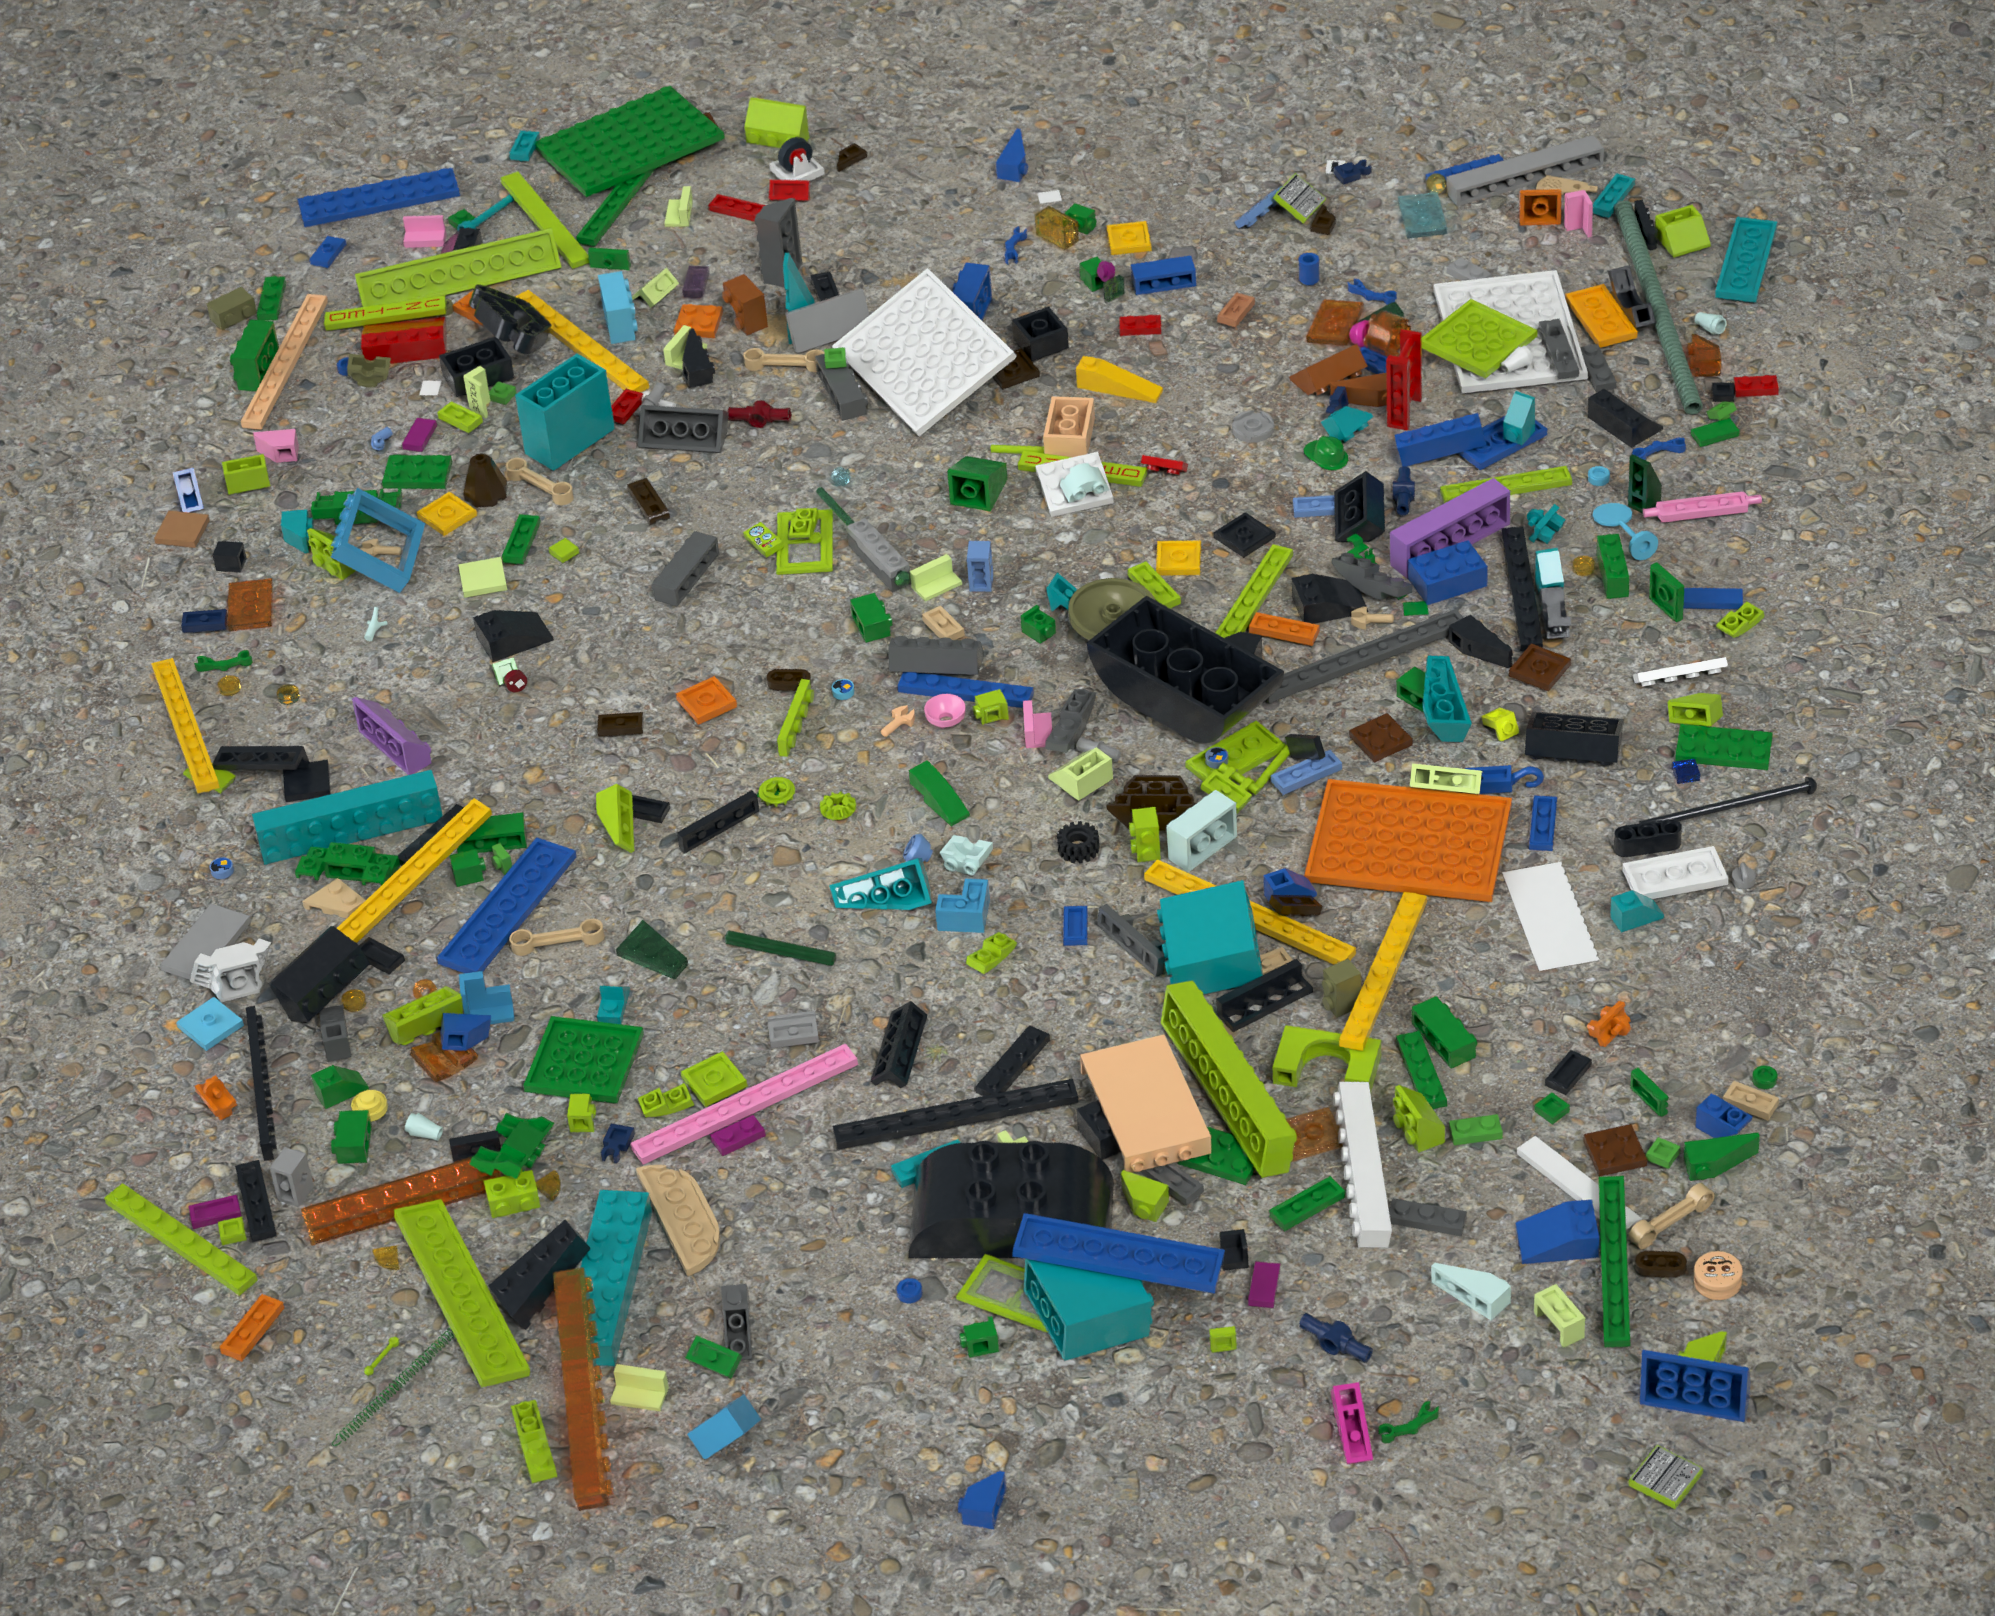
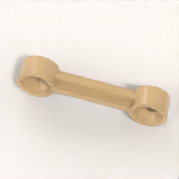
[743,348,825,372]
[506,458,574,505]
[509,919,605,956]
[1628,1183,1715,1249]

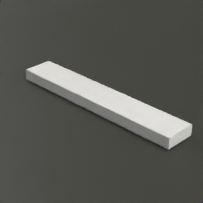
[1517,1136,1642,1235]

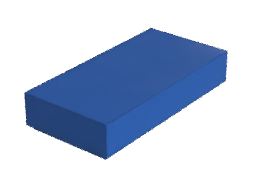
[1063,906,1088,946]

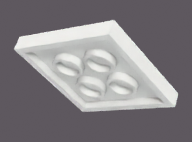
[1035,452,1114,517]

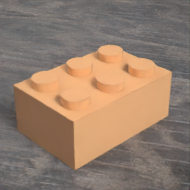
[1043,396,1095,457]

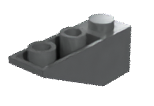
[320,1005,352,1062]
[721,1284,752,1361]

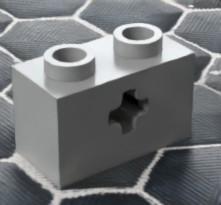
[270,1147,314,1207]

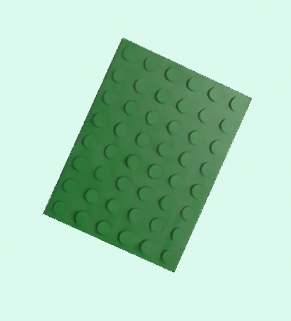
[535,86,725,197]

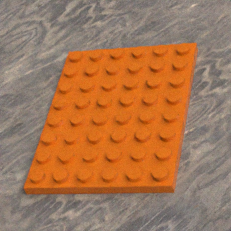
[1304,779,1512,902]

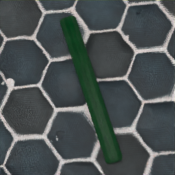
[724,930,836,966]

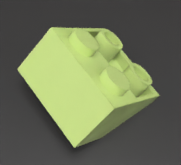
[1048,747,1113,801]

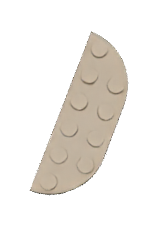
[636,1165,720,1277]

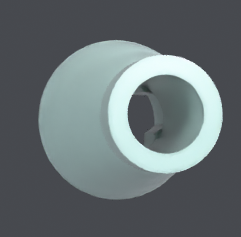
[1695,312,1727,335]
[405,1113,443,1141]

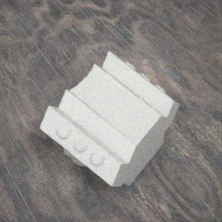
[190,939,271,1003]

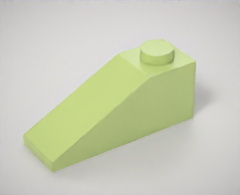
[1410,764,1482,794]

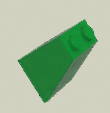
[947,456,1008,512]

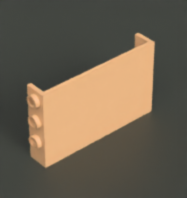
[1080,1034,1211,1173]

